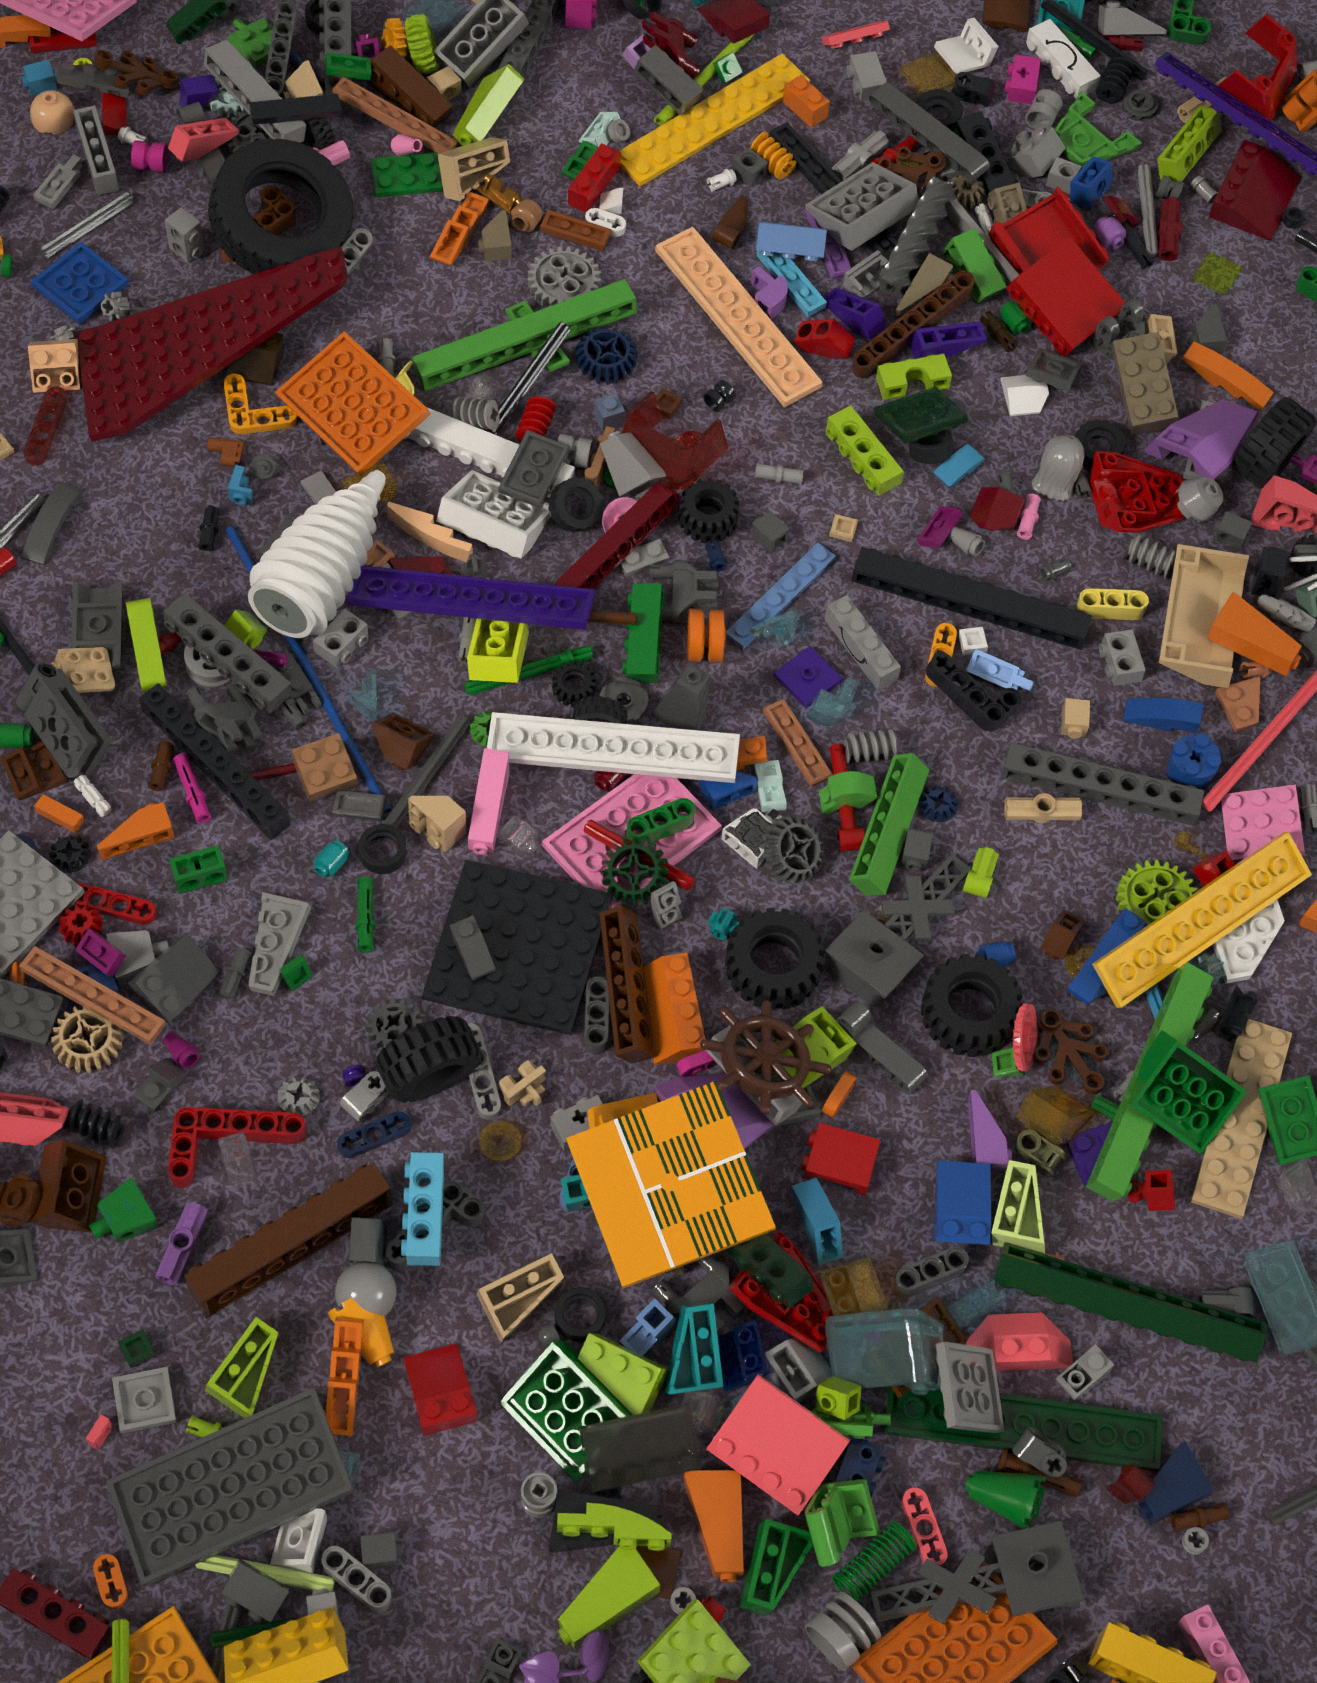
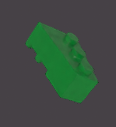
[739,1519,813,1616]

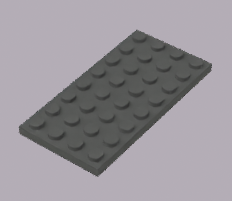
[106,1387,355,1587]

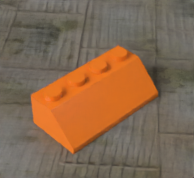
[643,952,705,1066]

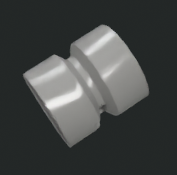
[1025,89,1063,129]
[558,434,593,469]
[521,1472,557,1518]

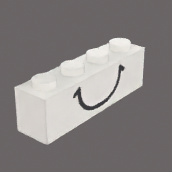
[1026,19,1101,99]

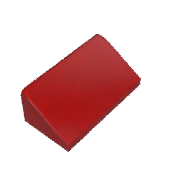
[101,92,127,135]

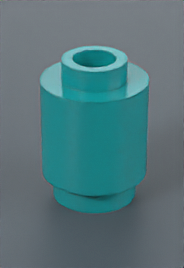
[313,840,350,877]

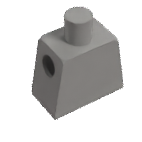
[106,930,169,987]

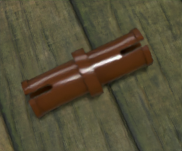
[148,741,174,791]
[1170,1502,1229,1532]

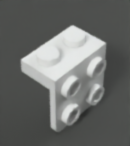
[934,18,999,74]

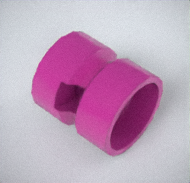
[131,140,168,173]

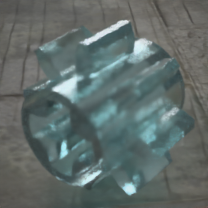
[1192,954,1225,986]

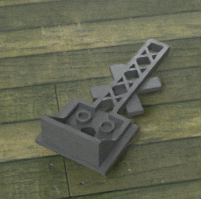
[825,854,972,1008]
[871,1520,1084,1625]

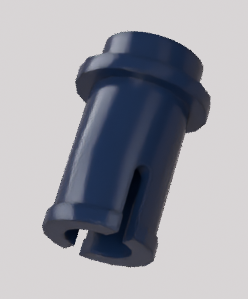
[705,540,728,572]

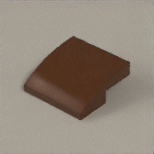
[982,0,1030,33]
[0,741,69,800]

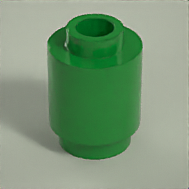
[1000,301,1032,335]
[0,723,34,749]

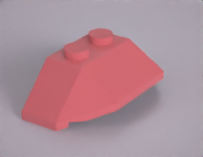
[0,1092,69,1146]
[965,1312,1073,1371]

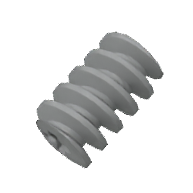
[447,396,500,430]
[1122,534,1175,579]
[844,729,897,764]

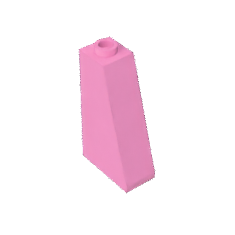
[468,748,509,855]

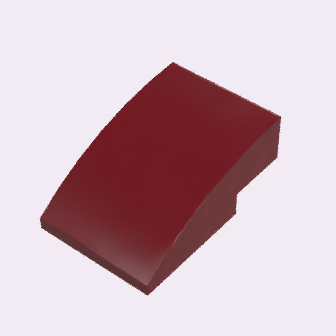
[698,0,770,44]

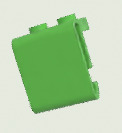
[804,1479,880,1567]

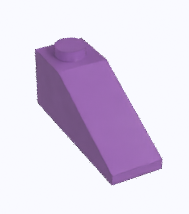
[968,1090,1012,1172]

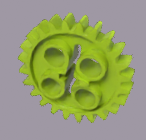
[1116,860,1198,925]

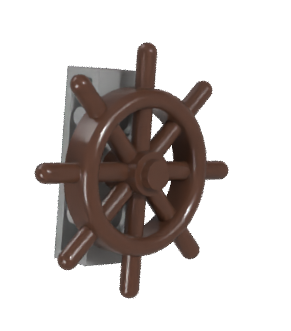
[700,1000,832,1126]

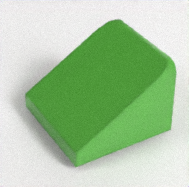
[991,1047,1024,1077]

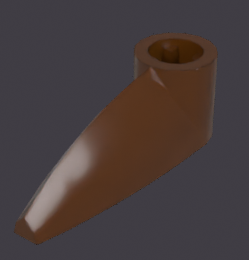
[712,196,748,250]

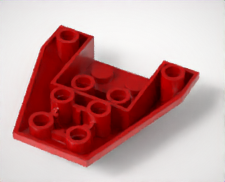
[1089,451,1187,533]
[727,1230,844,1353]

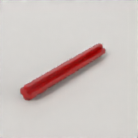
[583,820,695,891]

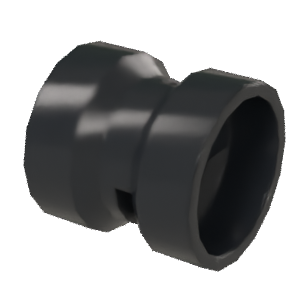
[703,380,736,412]

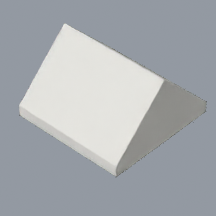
[270,1509,327,1573]

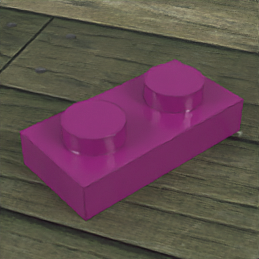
[917,506,962,548]
[75,928,126,977]

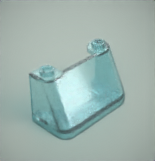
[825,1308,944,1395]

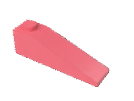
[1251,475,1317,534]

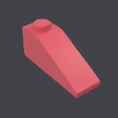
[168,118,239,162]

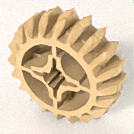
[51,1006,124,1074]

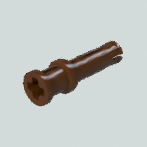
[996,1448,1082,1497]

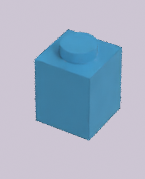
[21,60,57,96]

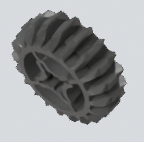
[759,815,825,884]

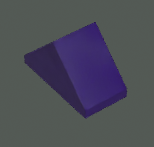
[179,75,221,108]

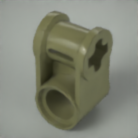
[1015,1130,1067,1178]

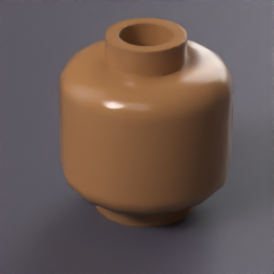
[510,199,543,233]

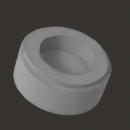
[608,119,630,143]

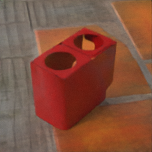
[794,318,855,359]

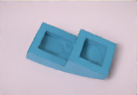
[933,444,985,489]

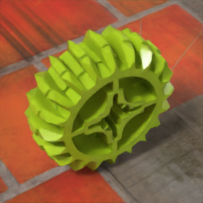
[405,14,440,75]

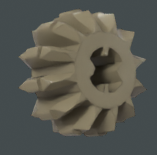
[951,175,985,211]

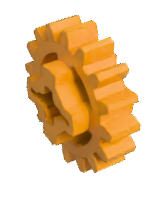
[381,18,409,59]

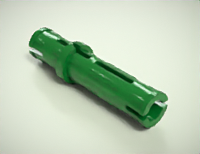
[355,877,376,952]

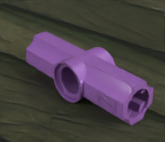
[155,1202,209,1286]

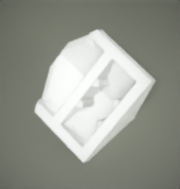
[1000,375,1049,416]

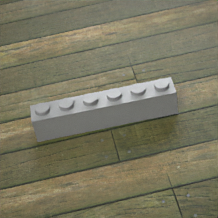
[204,40,306,143]

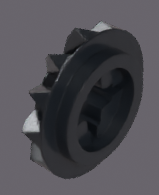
[49,834,91,873]

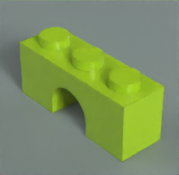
[876,354,952,400]

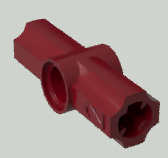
[1157,197,1183,261]

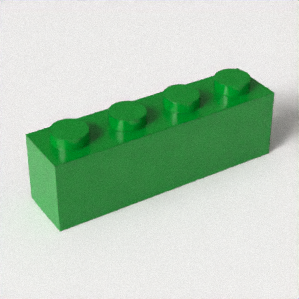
[623,584,665,683]

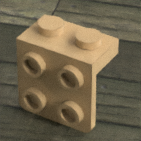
[51,647,115,693]

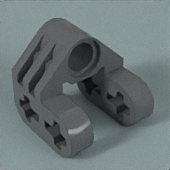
[1093,298,1145,360]

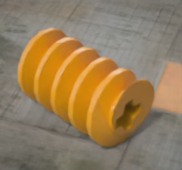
[750,132,797,180]

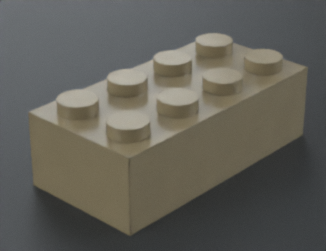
[1112,332,1179,435]

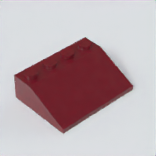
[1209,140,1301,241]

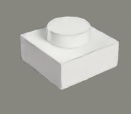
[958,627,988,655]

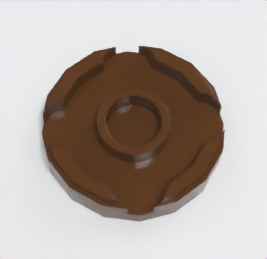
[0,1173,41,1227]

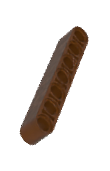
[852,271,975,379]

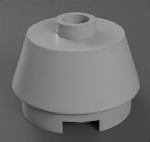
[1176,476,1223,523]

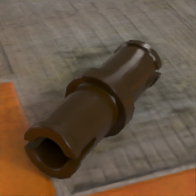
[980,311,1018,352]

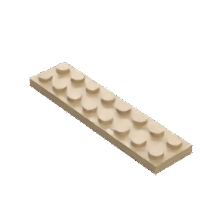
[1191,1019,1292,1219]

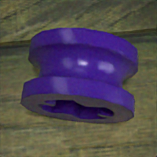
[342,1065,366,1087]

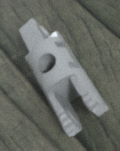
[1257,594,1316,633]

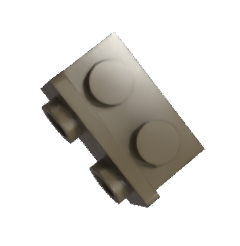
[988,182,1027,224]

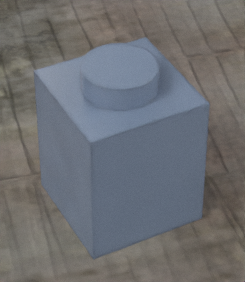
[594,393,625,433]

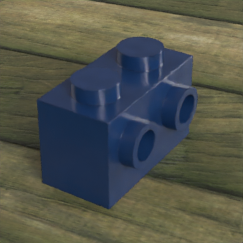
[835,1438,886,1498]

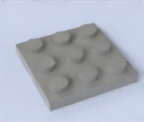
[936,1342,1005,1433]

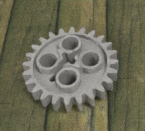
[528,246,601,306]

